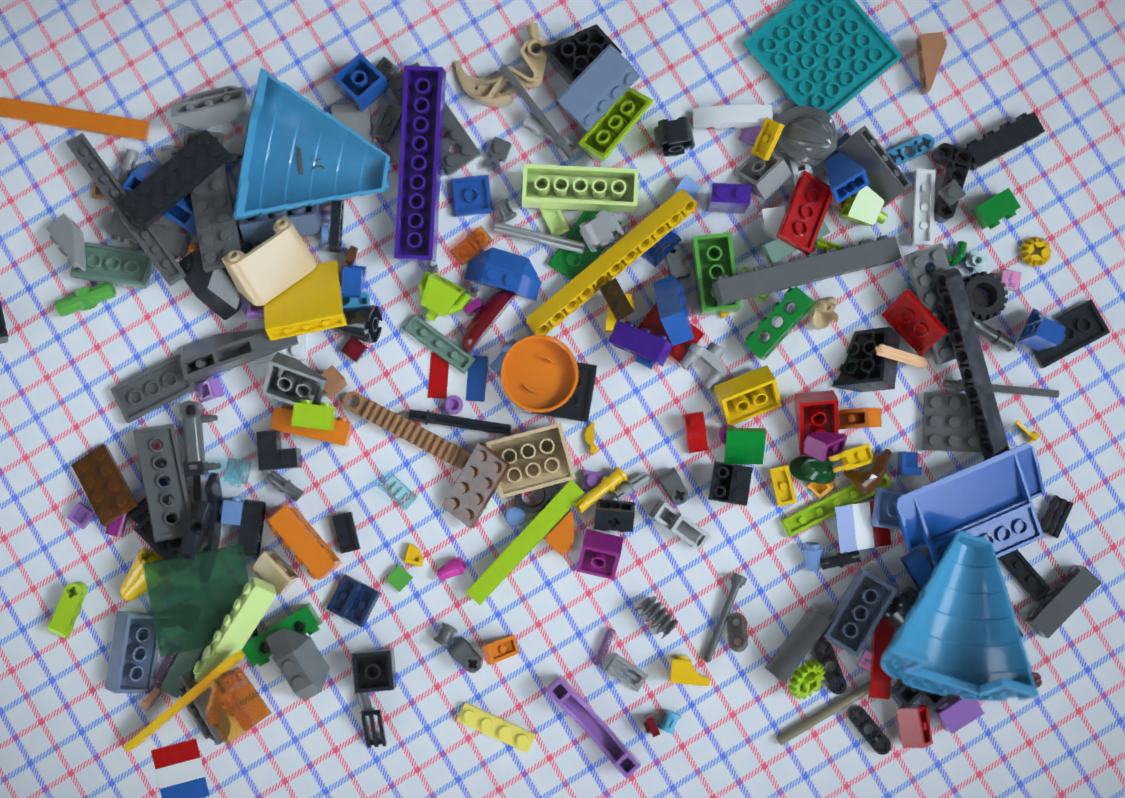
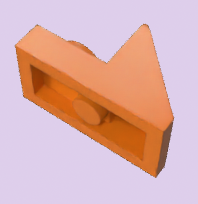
[482,635,519,665]

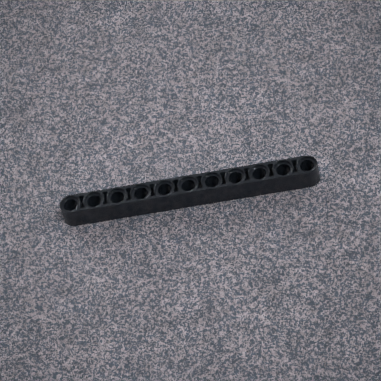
[935,268,1010,460]

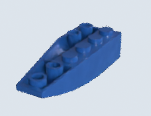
[122,160,198,237]

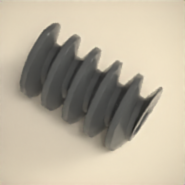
[635,596,678,639]

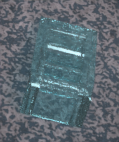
[376,470,418,511]

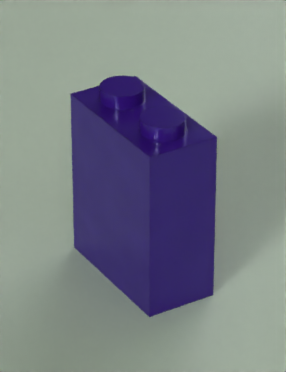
[707,183,751,214]

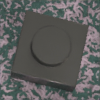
[938,179,966,207]

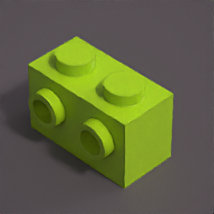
[291,399,337,431]

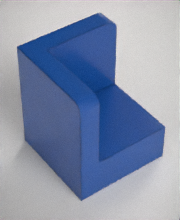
[898,451,922,475]

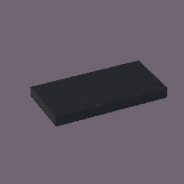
[1030,299,1110,369]

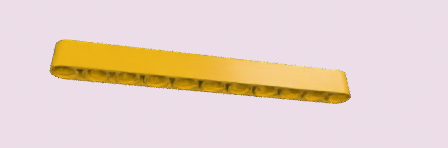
[526,189,698,335]

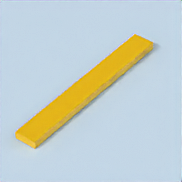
[123,650,245,752]

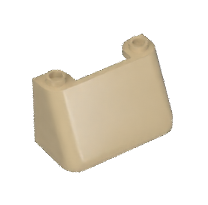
[221,216,317,306]

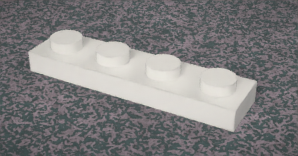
[912,169,936,246]

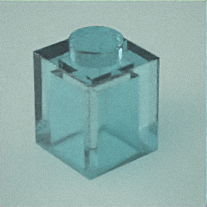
[224,458,251,487]

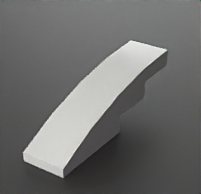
[693,104,773,129]

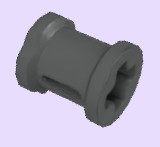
[494,198,517,223]
[433,622,458,648]

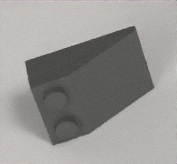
[262,352,327,405]

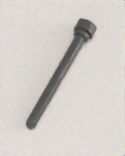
[704,573,747,662]

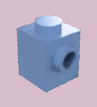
[219,497,244,526]

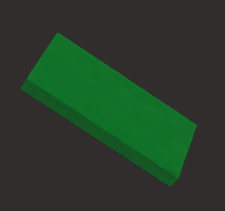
[548,211,621,280]

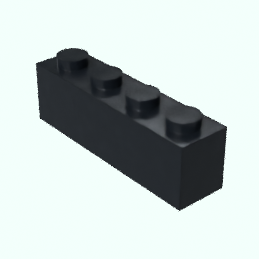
[966,112,1045,171]

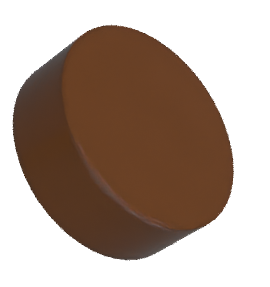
[345,245,358,265]

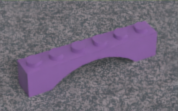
[546,675,641,779]

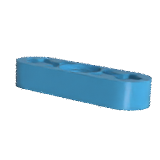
[887,134,934,166]

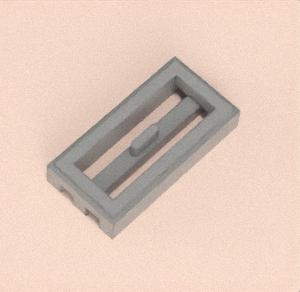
[605,653,649,692]

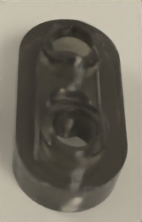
[727,612,748,652]

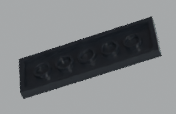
[117,129,232,231]

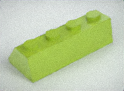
[578,88,654,163]

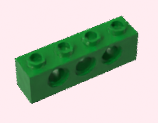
[744,286,816,361]
[242,604,322,667]

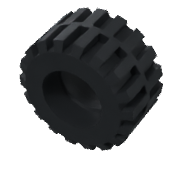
[963,271,1008,322]

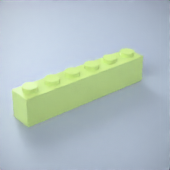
[193,577,277,689]

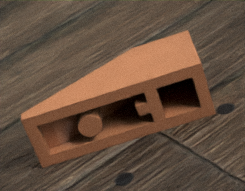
[915,32,947,95]

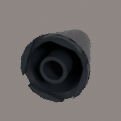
[331,305,382,343]

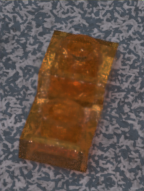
[450,226,493,266]

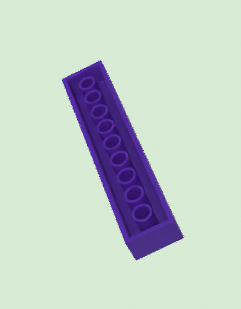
[394,65,446,262]

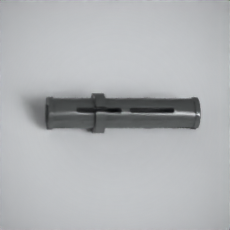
[973,317,1016,351]

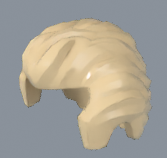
[809,296,839,330]

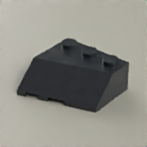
[541,24,622,85]
[832,327,900,392]

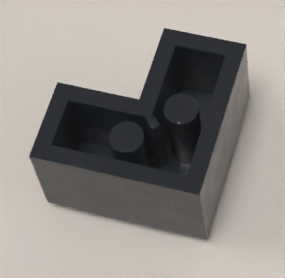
[256,430,302,471]
[890,679,949,710]

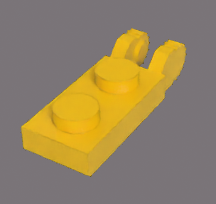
[829,444,875,473]

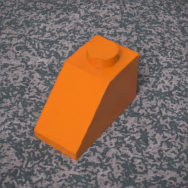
[838,407,882,429]
[544,511,574,555]

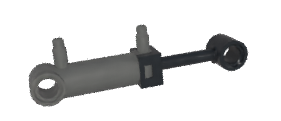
[179,400,221,532]

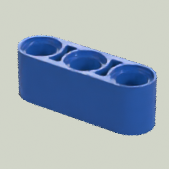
[901,548,933,593]

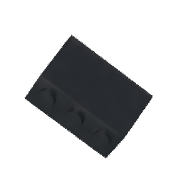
[134,502,204,573]

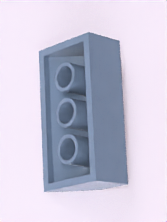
[556,44,640,131]
[239,204,321,244]
[105,611,162,693]

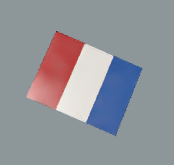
[428,352,488,402]
[835,501,891,553]
[151,739,210,798]

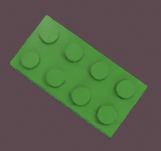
[690,232,741,316]

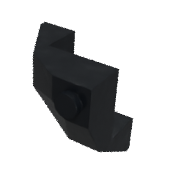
[179,243,253,320]

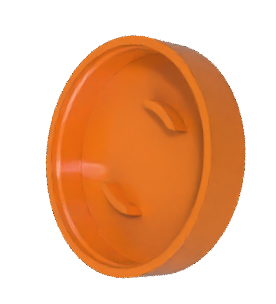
[501,335,578,413]

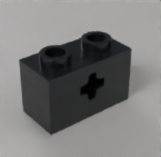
[594,499,635,532]

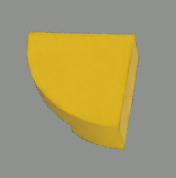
[403,543,423,567]

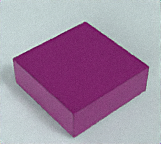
[463,298,483,317]

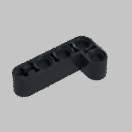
[932,143,972,223]

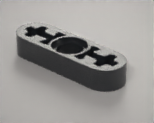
[329,199,344,253]
[813,639,847,695]
[847,705,891,755]

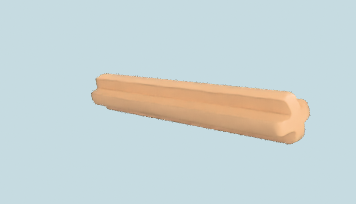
[875,344,928,368]

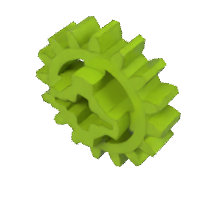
[788,659,826,700]

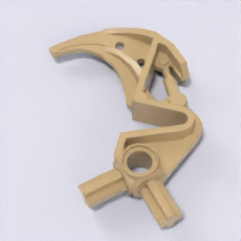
[455,22,557,108]

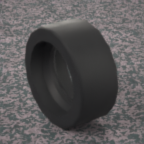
[515,486,551,512]

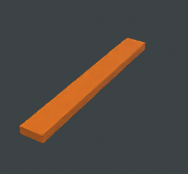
[0,97,150,141]

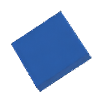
[451,175,493,217]

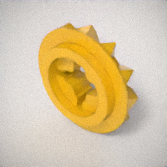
[1020,236,1052,267]

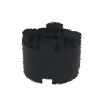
[653,117,695,157]
[884,585,919,628]

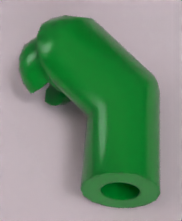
[947,241,967,267]

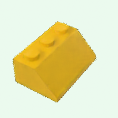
[714,365,782,425]

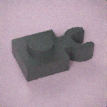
[485,136,512,173]

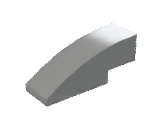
[649,499,710,551]

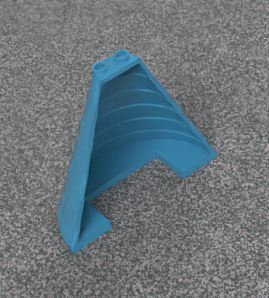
[233,68,392,220]
[881,531,1039,701]

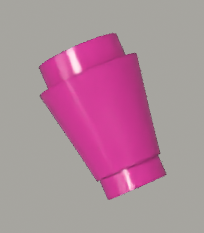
[437,556,467,580]

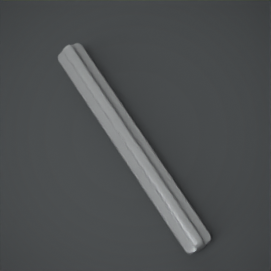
[493,222,585,253]

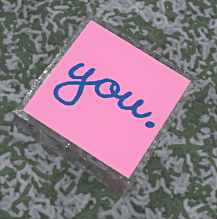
[1000,269,1022,292]
[856,648,872,673]

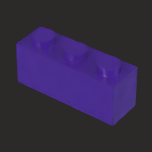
[608,321,673,367]

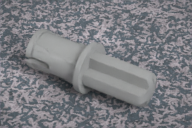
[613,472,650,501]

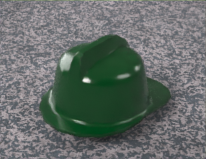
[789,456,836,484]

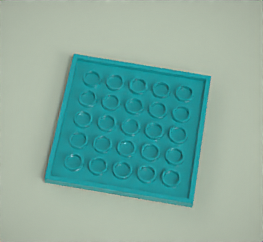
[743,0,903,116]

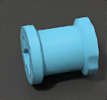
[658,709,682,735]

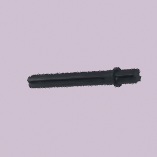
[408,409,511,435]

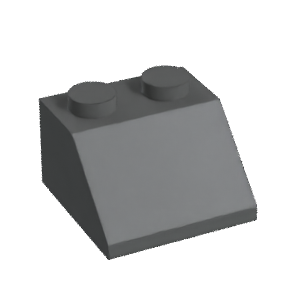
[734,153,792,200]

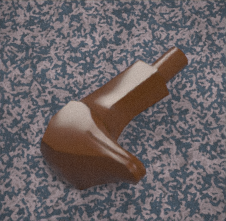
[843,449,892,495]

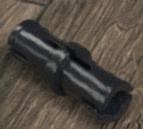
[820,551,861,570]

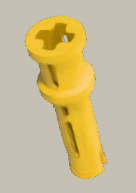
[574,467,627,513]

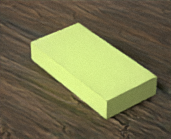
[539,209,570,237]

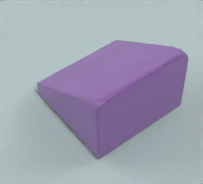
[739,126,762,147]
[196,378,224,403]

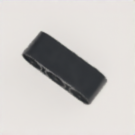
[237,499,266,557]

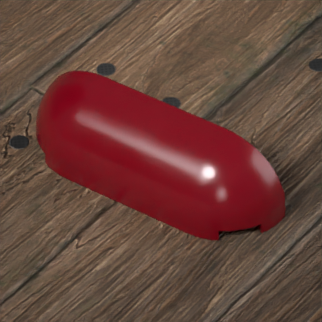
[462,291,516,354]

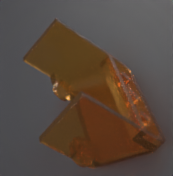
[205,666,272,745]

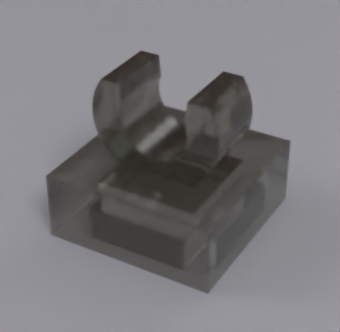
[375,56,399,82]

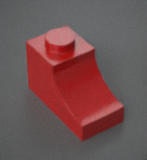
[682,411,709,454]

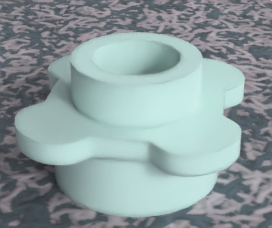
[965,250,988,272]

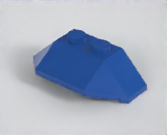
[464,247,542,301]

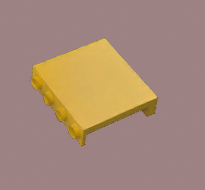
[263,260,347,341]

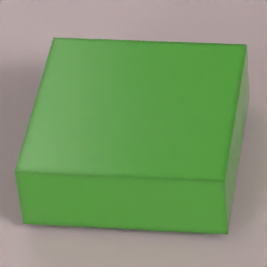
[386,564,414,592]

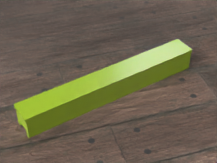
[465,480,585,605]

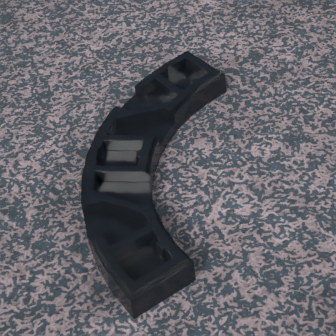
[197,472,222,582]

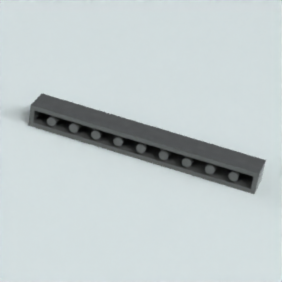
[712,235,902,306]

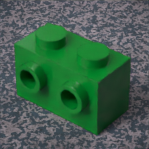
[971,188,1021,230]

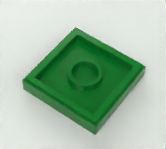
[724,428,766,464]

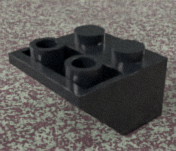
[708,461,753,506]

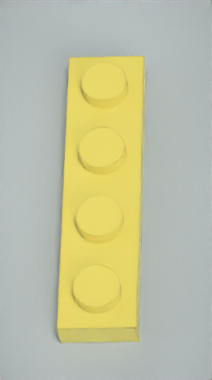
[457,702,536,753]

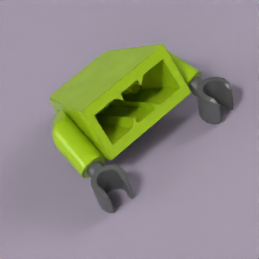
[418,262,479,322]

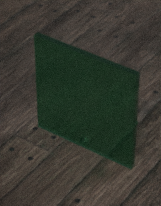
[143,544,258,657]

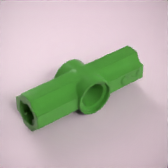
[55,283,117,317]

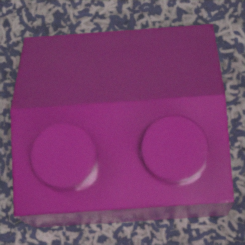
[576,529,624,580]

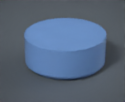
[321,225,329,244]
[506,507,526,526]

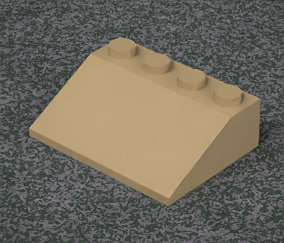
[486,423,576,499]

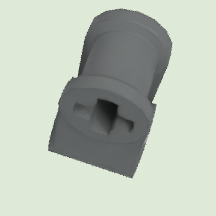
[657,467,689,505]
[447,636,483,673]

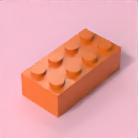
[268,505,343,580]

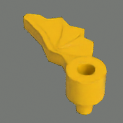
[1015,420,1040,444]
[584,422,598,455]

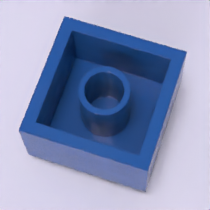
[332,53,389,112]

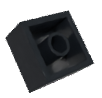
[352,648,397,693]

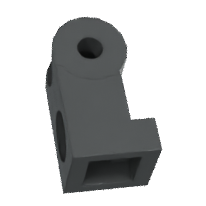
[664,243,691,280]

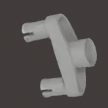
[679,342,728,392]

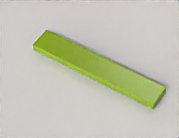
[780,472,892,537]

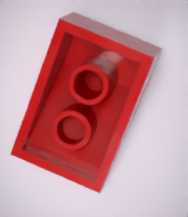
[637,302,704,366]
[795,390,839,455]

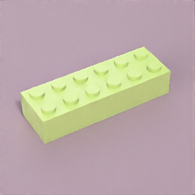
[522,164,639,213]

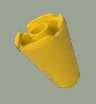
[119,547,173,601]

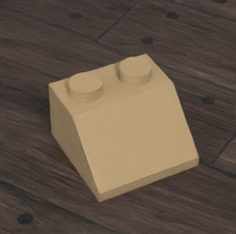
[252,550,300,595]

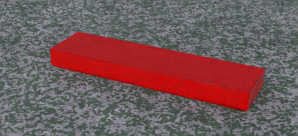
[869,619,895,700]

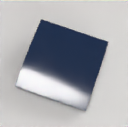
[326,574,381,627]

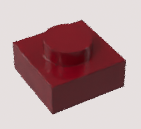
[341,337,368,363]
[643,713,660,737]

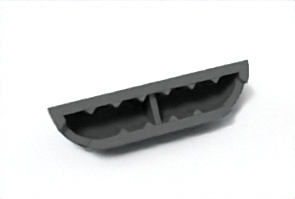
[179,672,231,745]

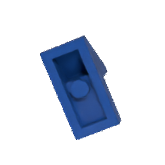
[341,265,367,298]

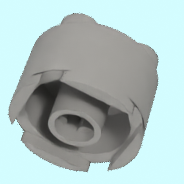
[579,210,624,252]

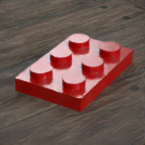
[882,289,949,356]

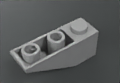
[46,213,86,271]

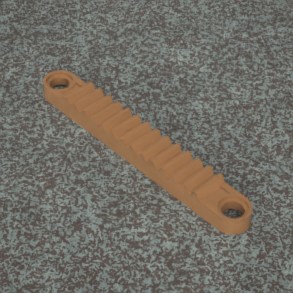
[343,392,472,470]

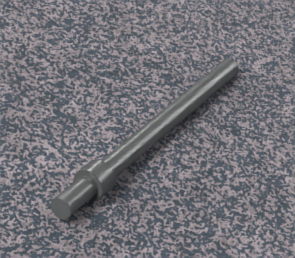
[499,64,575,159]
[943,379,1059,398]

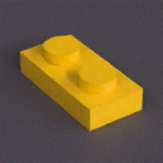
[750,117,785,161]
[769,465,797,507]

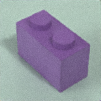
[934,693,985,734]

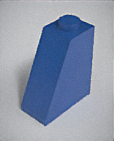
[825,152,870,204]

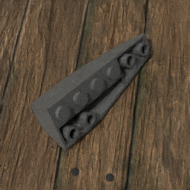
[180,328,299,382]

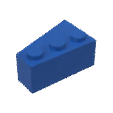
[653,275,695,346]
[1017,308,1066,352]

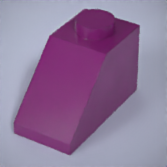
[803,431,847,462]

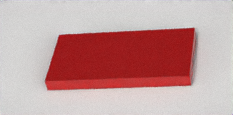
[776,170,833,255]

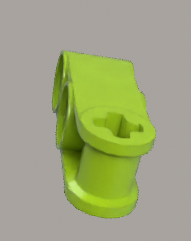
[47,582,88,639]

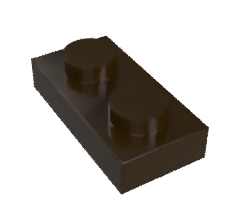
[599,278,634,321]

